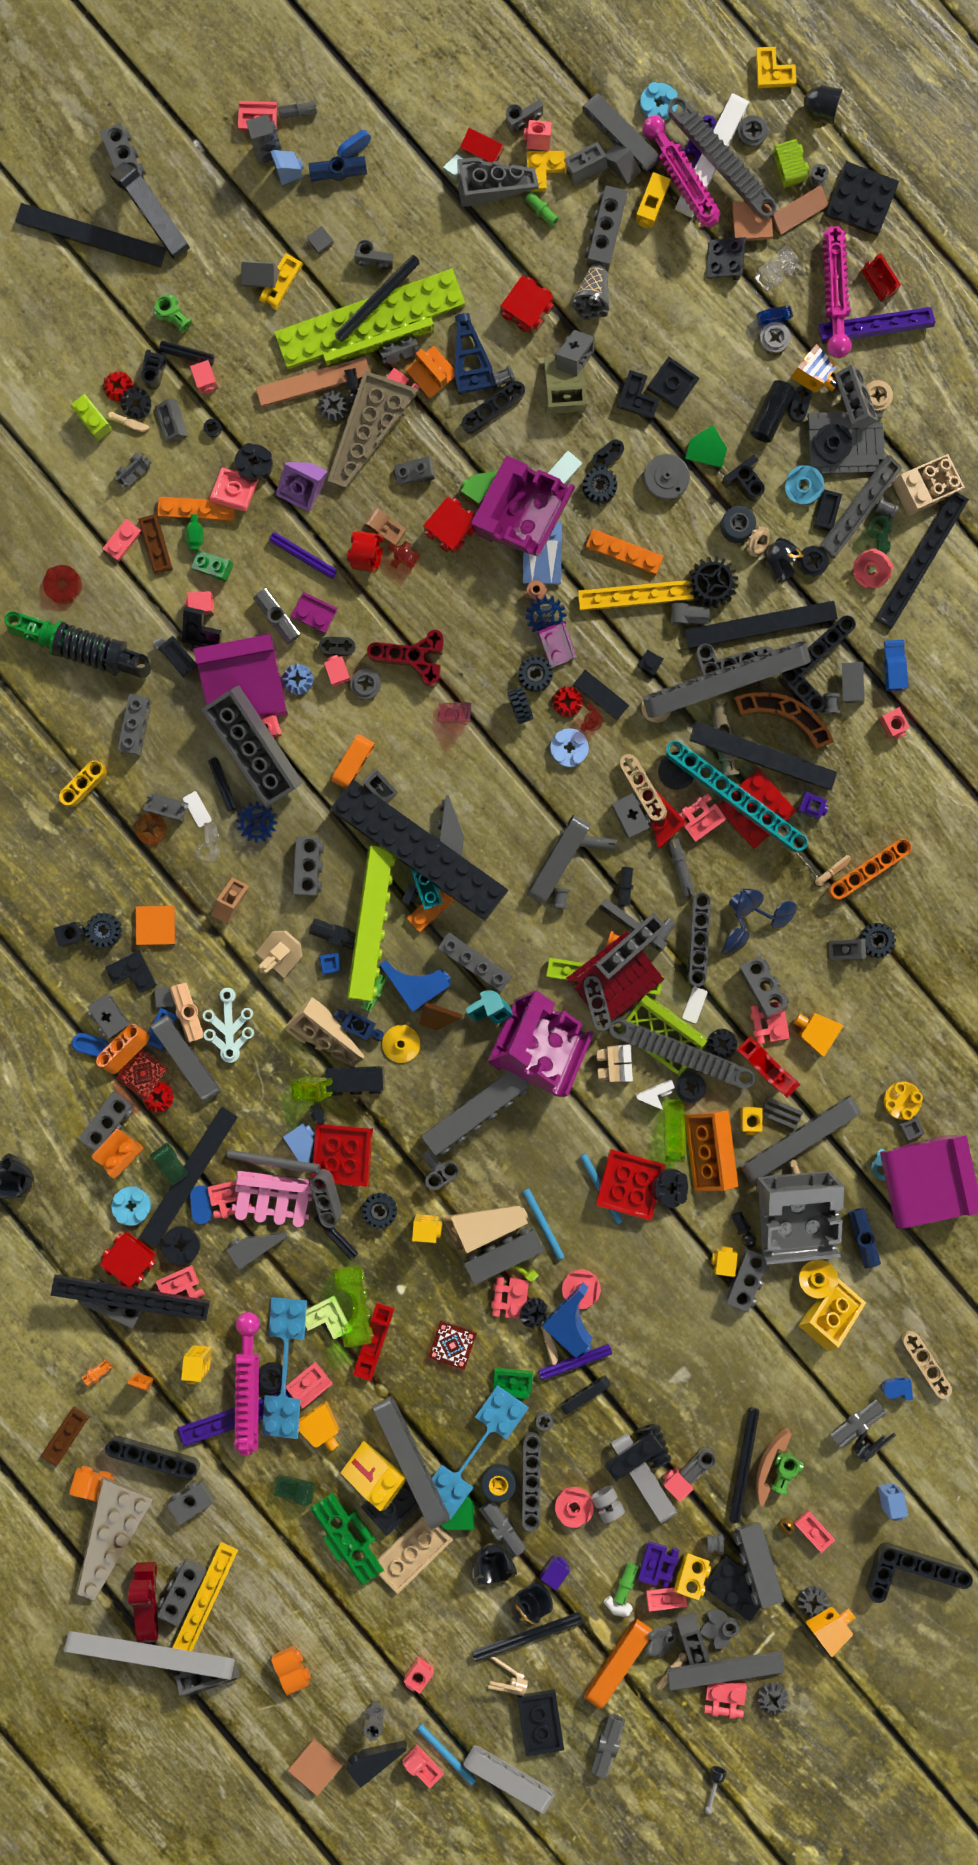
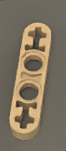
[620,754,667,821]
[901,1331,952,1399]

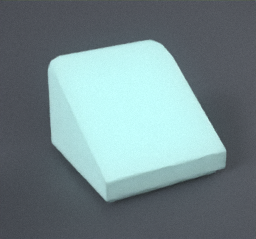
[443,154,463,182]

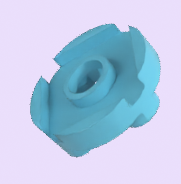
[640,82,678,121]
[785,465,824,505]
[111,1186,151,1226]

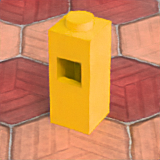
[635,172,671,229]

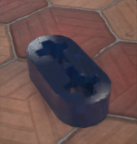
[756,306,793,325]

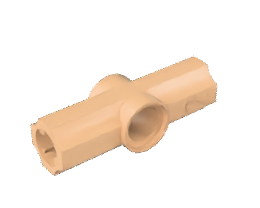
[169,982,204,1042]

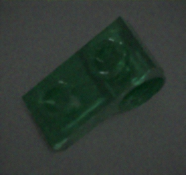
[866,516,891,555]
[149,1143,189,1186]
[274,1474,316,1505]

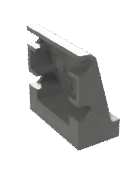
[756,1171,844,1265]

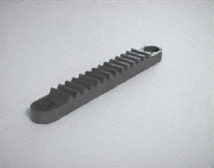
[667,97,777,220]
[609,1018,755,1088]

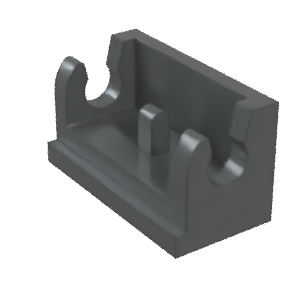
[564,142,607,186]
[842,662,865,703]
[143,793,189,822]

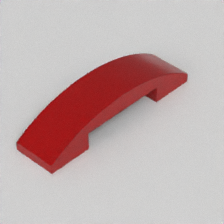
[353,1302,395,1381]

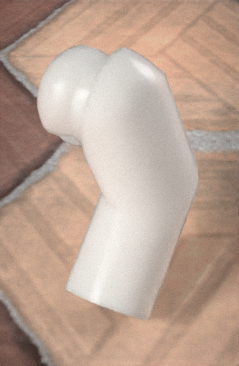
[603,1596,633,1617]

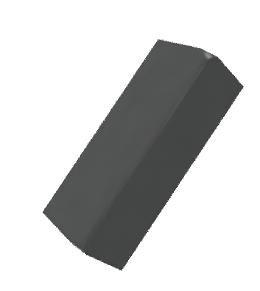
[241,261,280,288]
[155,399,188,443]

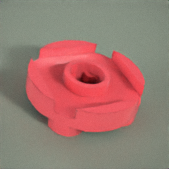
[853,548,893,588]
[562,1269,601,1309]
[555,1487,594,1528]

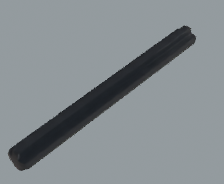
[335,255,420,342]
[729,1407,760,1523]
[472,1612,583,1662]

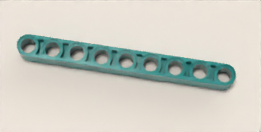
[665,741,808,853]

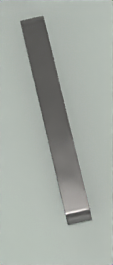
[643,641,811,717]

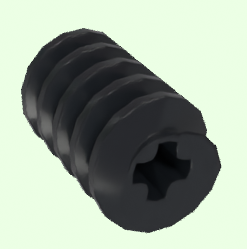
[636,1424,672,1468]

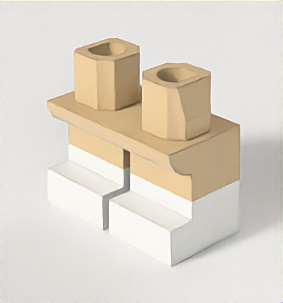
[596,1044,633,1082]

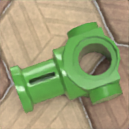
[152,294,192,334]
[770,1453,803,1495]

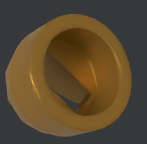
[779,1517,795,1535]

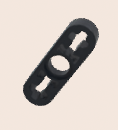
[559,1375,611,1415]

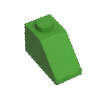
[460,470,498,508]

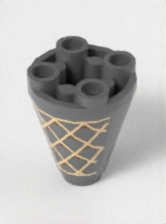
[572,263,610,320]

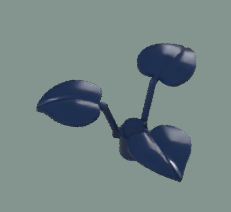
[721,889,797,955]

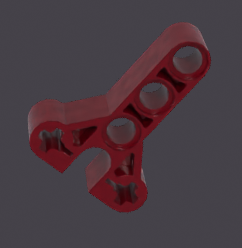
[367,630,444,688]
[128,1562,159,1643]

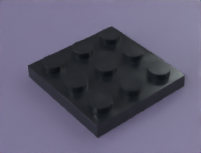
[825,161,899,236]

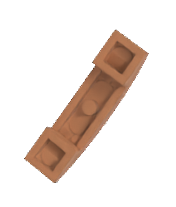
[756,1428,792,1507]

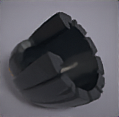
[0,1153,34,1199]
[471,1543,517,1586]

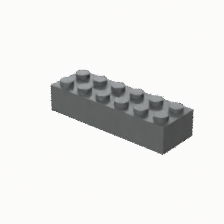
[201,685,303,807]
[422,1071,530,1156]

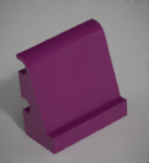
[471,455,575,557]
[194,634,288,730]
[487,990,594,1097]
[880,1135,978,1228]

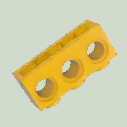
[412,1214,442,1243]
[181,1345,212,1384]

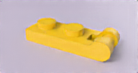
[259,253,303,310]

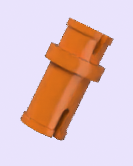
[82,1359,113,1387]

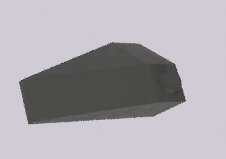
[457,157,539,207]

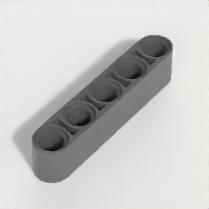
[582,93,660,174]
[527,815,591,904]
[687,892,711,987]
[151,1014,221,1102]
[522,1431,541,1532]

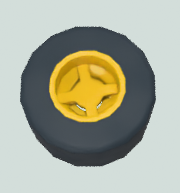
[481,1464,516,1503]

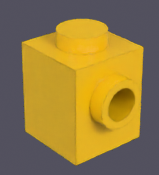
[711,1246,738,1277]

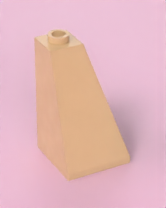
[442,1206,528,1253]

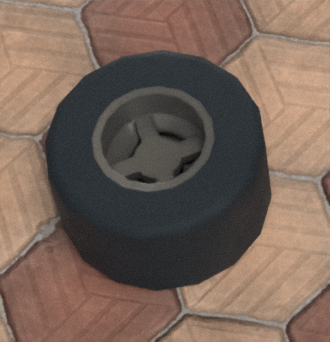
[720,506,756,543]

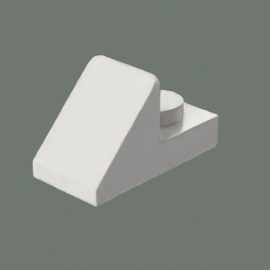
[635,1080,675,1110]

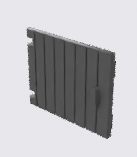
[807,411,885,474]

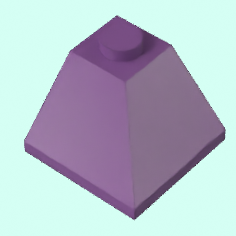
[276,462,328,512]

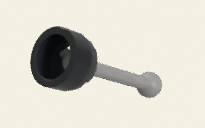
[705,1766,727,1814]

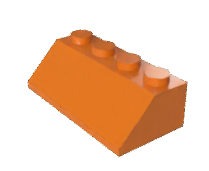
[684,1110,738,1191]

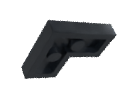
[617,370,659,420]
[182,606,222,647]
[105,950,157,993]

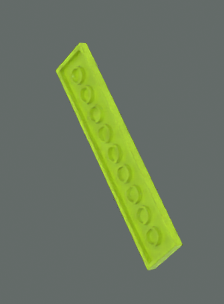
[274,268,465,369]

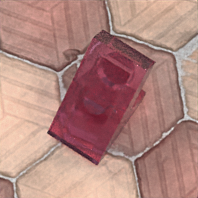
[437,702,471,725]

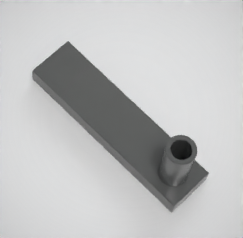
[598,898,676,953]

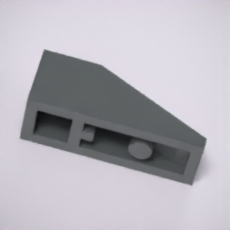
[226,1231,289,1270]
[676,1612,710,1665]

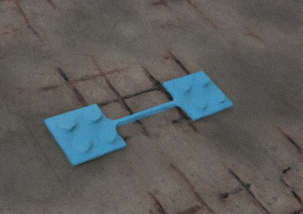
[262,1297,307,1439]
[432,1385,529,1519]

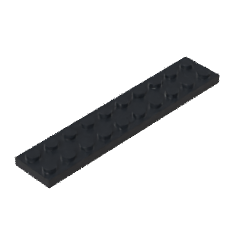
[330,780,508,921]

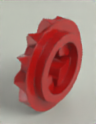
[102,370,133,402]
[552,686,583,717]
[143,1082,174,1112]

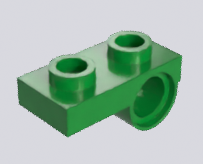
[191,550,234,582]

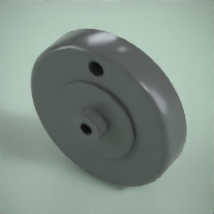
[643,454,690,501]

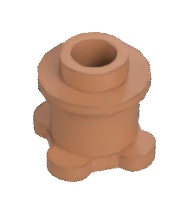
[525,580,547,604]

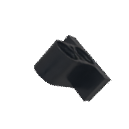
[722,455,765,502]

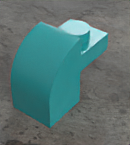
[466,990,513,1025]

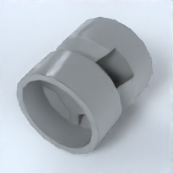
[591,1486,625,1523]

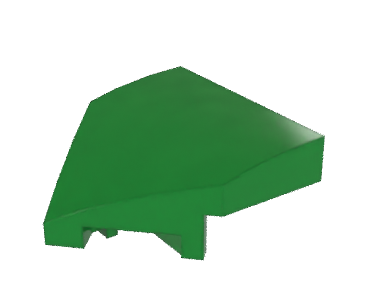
[685,424,727,468]
[493,1368,533,1402]
[441,1496,475,1530]

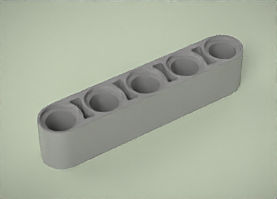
[611,1432,678,1524]
[463,1745,555,1813]

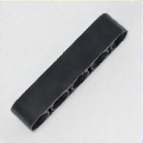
[105,1436,200,1479]

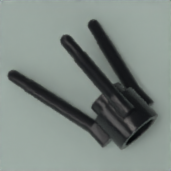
[855,1430,896,1462]

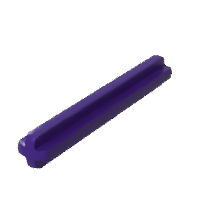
[269,532,337,579]
[539,1344,612,1380]

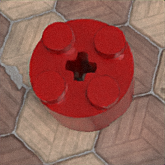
[347,531,383,573]

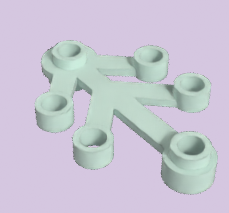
[203,988,254,1063]

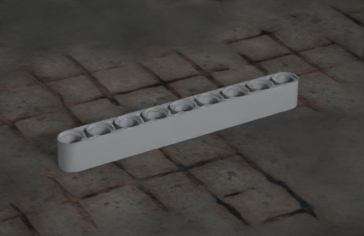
[64,1631,235,1680]

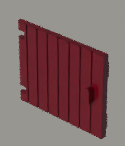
[566,931,665,1026]

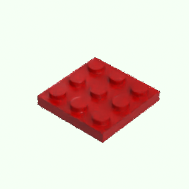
[717,768,797,850]
[312,1123,373,1187]
[595,1149,666,1220]

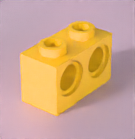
[673,1553,711,1600]

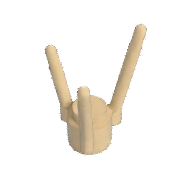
[488,1656,528,1696]

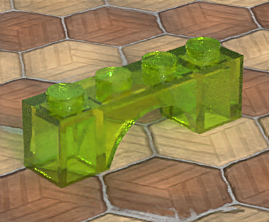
[333,1265,373,1347]

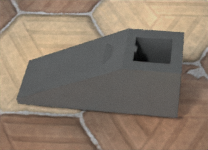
[437,795,464,856]

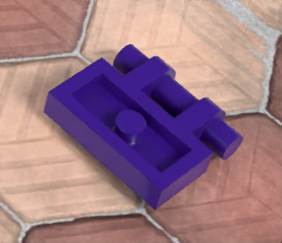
[638,1541,680,1588]

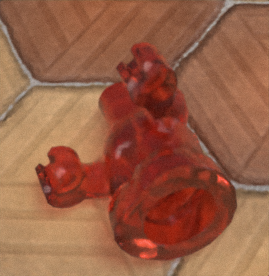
[388,540,421,570]
[580,702,603,732]

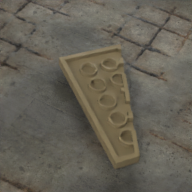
[327,371,419,488]
[76,1476,153,1601]

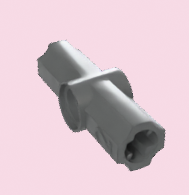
[253,588,301,645]
[830,1399,887,1448]
[479,1500,526,1558]
[364,1701,385,1741]
[591,1713,625,1778]

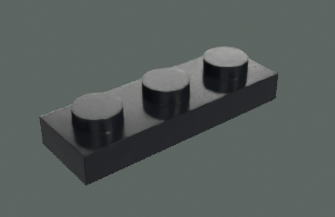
[604,1431,663,1481]

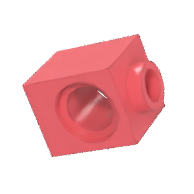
[524,120,552,151]
[190,360,218,394]
[185,591,214,615]
[324,655,351,687]
[878,707,910,739]
[662,1467,694,1502]
[404,1656,434,1694]

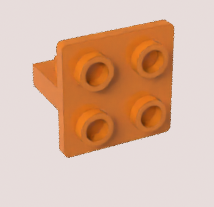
[406,346,455,398]
[91,1128,143,1179]

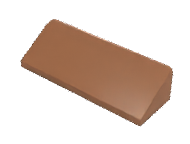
[772,185,829,236]

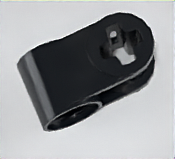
[141,349,167,390]

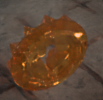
[135,814,166,844]

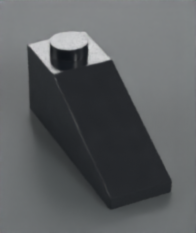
[346,1740,407,1788]

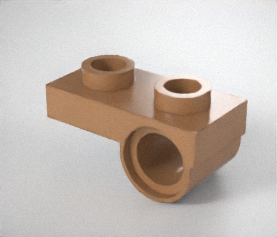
[364,508,406,547]

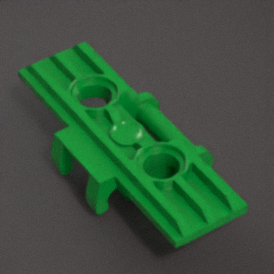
[310,1492,384,1586]

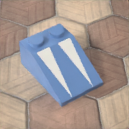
[523,522,562,584]

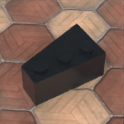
[325,1066,385,1096]

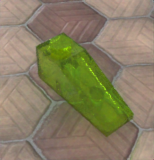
[664,1099,686,1162]

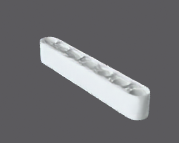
[675,93,750,218]

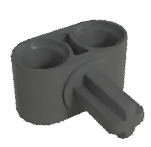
[423,1149,459,1190]

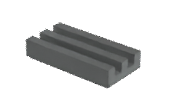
[762,1097,803,1129]

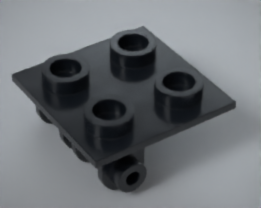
[706,237,746,280]

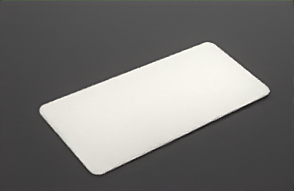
[183,791,212,828]
[682,987,708,1023]

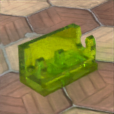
[290,1076,332,1102]

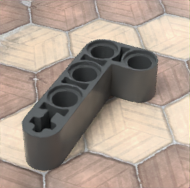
[695,644,774,676]

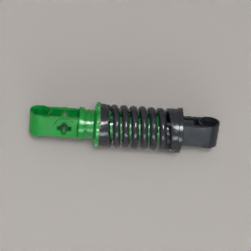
[4,611,151,678]

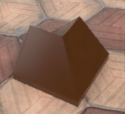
[419,1002,463,1030]

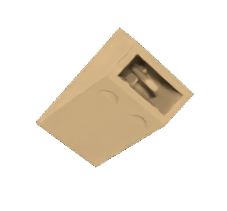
[892,454,965,516]

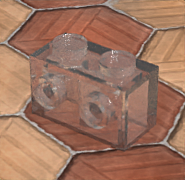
[755,245,799,292]

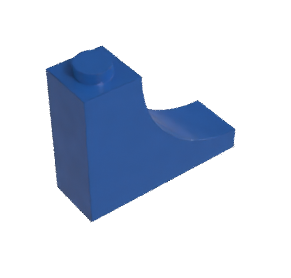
[380,960,451,1012]
[542,1282,593,1358]

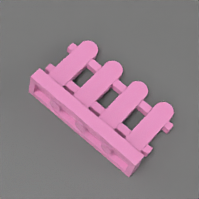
[232,1171,313,1227]

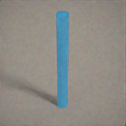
[580,1153,623,1224]
[522,1188,565,1260]
[416,1723,476,1785]

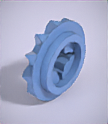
[282,664,313,695]

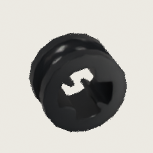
[203,419,222,438]

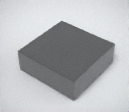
[307,226,334,254]
[154,987,175,1008]
[898,1116,925,1142]

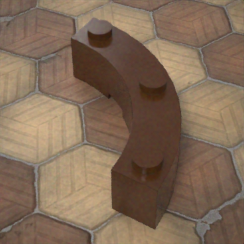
[732,692,834,750]

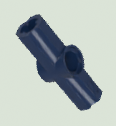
[308,156,367,182]
[847,1208,881,1269]

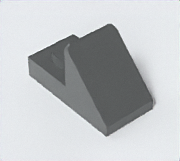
[829,939,866,960]

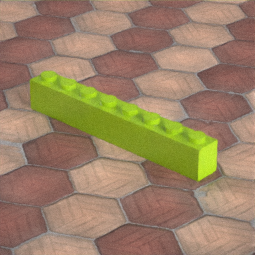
[346,845,396,1002]

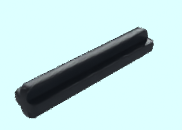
[159,341,215,366]
[208,757,237,812]
[313,1214,358,1260]

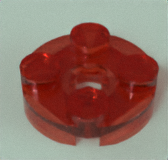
[43,565,82,604]

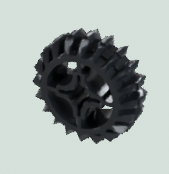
[687,557,738,609]

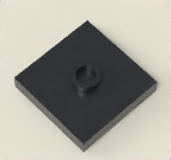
[646,356,700,410]

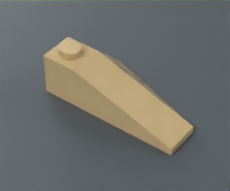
[284,997,364,1067]

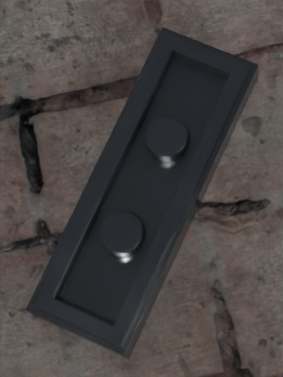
[573,669,630,721]

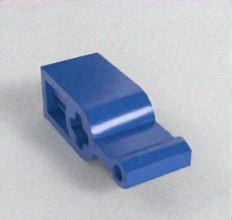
[884,640,908,692]

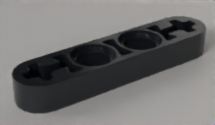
[462,381,525,433]

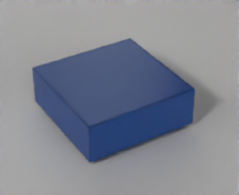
[319,953,342,975]

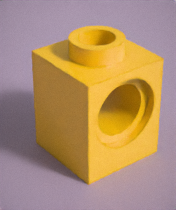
[740,1107,762,1135]

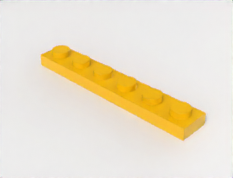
[578,580,694,611]
[172,1542,238,1651]

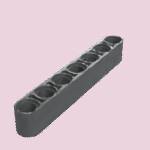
[740,1095,861,1183]
[373,1396,450,1530]

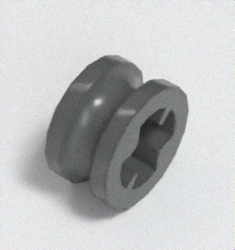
[535,1412,553,1431]

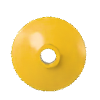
[382,1025,420,1063]
[799,1260,838,1299]

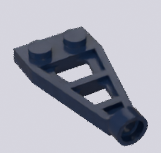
[455,313,496,394]

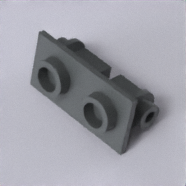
[378,336,419,365]
[114,453,152,488]

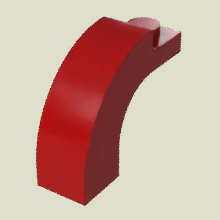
[737,1036,801,1098]

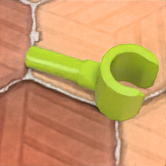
[512,1265,539,1282]

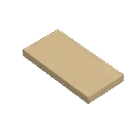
[377,1514,453,1595]

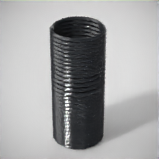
[750,380,796,443]

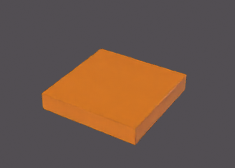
[136,906,176,945]

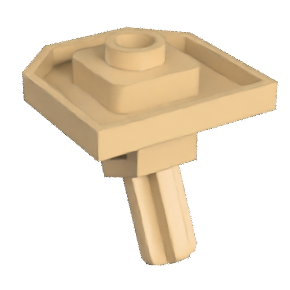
[256,931,302,978]

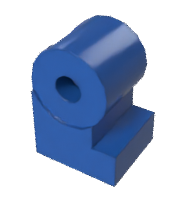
[881,1377,913,1400]

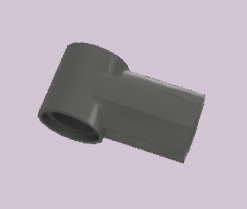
[671,603,710,626]
[679,1447,716,1485]

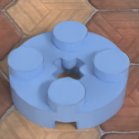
[550,728,589,767]

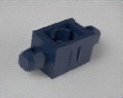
[333,1009,385,1041]

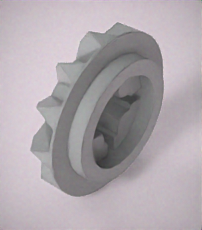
[760,322,791,353]

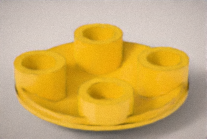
[884,1082,923,1120]

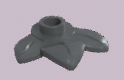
[700,1609,739,1649]
[644,1625,677,1658]

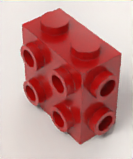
[500,275,554,334]
[423,496,476,554]
[100,1231,157,1287]

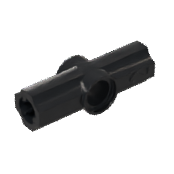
[309,918,356,950]

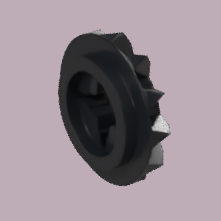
[121,387,151,419]
[798,546,829,577]
[707,1029,738,1059]
[675,1072,706,1103]
[520,1298,549,1329]
[259,1362,287,1393]

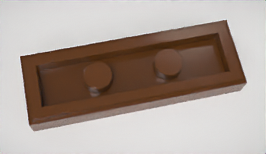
[138,514,173,575]
[41,1406,90,1467]

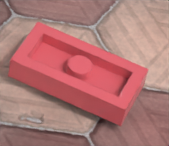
[103,519,142,561]
[794,1510,835,1553]
[646,1587,688,1611]

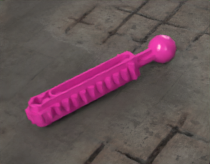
[642,115,721,228]
[822,226,852,359]
[234,1312,260,1456]

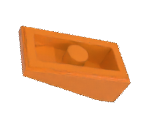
[127,1372,154,1392]

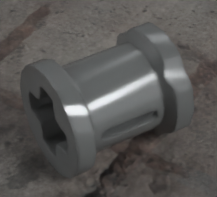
[808,164,829,188]
[492,365,515,388]
[874,497,899,520]
[823,693,840,715]
[551,888,570,909]

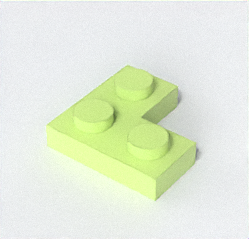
[305,1295,352,1339]

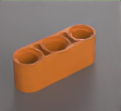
[330,734,375,790]
[96,1024,149,1074]

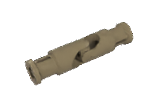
[708,699,739,777]

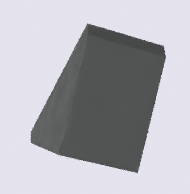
[606,145,641,186]
[362,769,398,803]

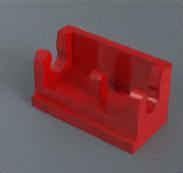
[460,128,504,163]
[861,253,901,302]

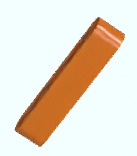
[827,839,911,900]
[584,1618,653,1710]

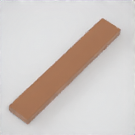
[256,357,370,407]

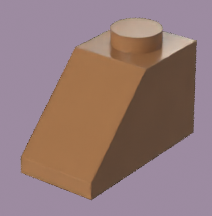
[211,877,249,924]

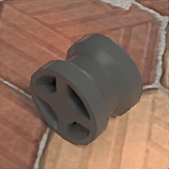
[706,1534,724,1555]

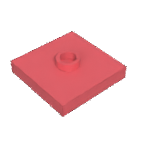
[210,468,258,512]

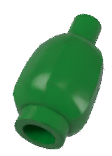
[185,514,204,550]

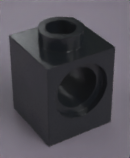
[54,922,86,947]

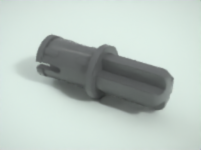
[279,101,317,118]

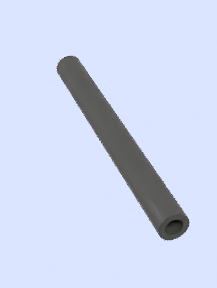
[227,1150,320,1174]

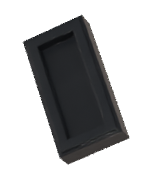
[813,489,842,532]
[158,635,198,678]

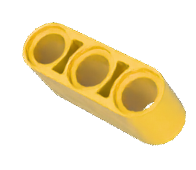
[59,761,107,807]

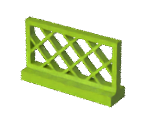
[618,994,707,1076]

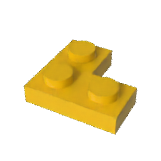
[756,47,796,88]
[527,151,565,192]

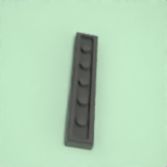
[820,455,902,558]
[667,1651,784,1691]

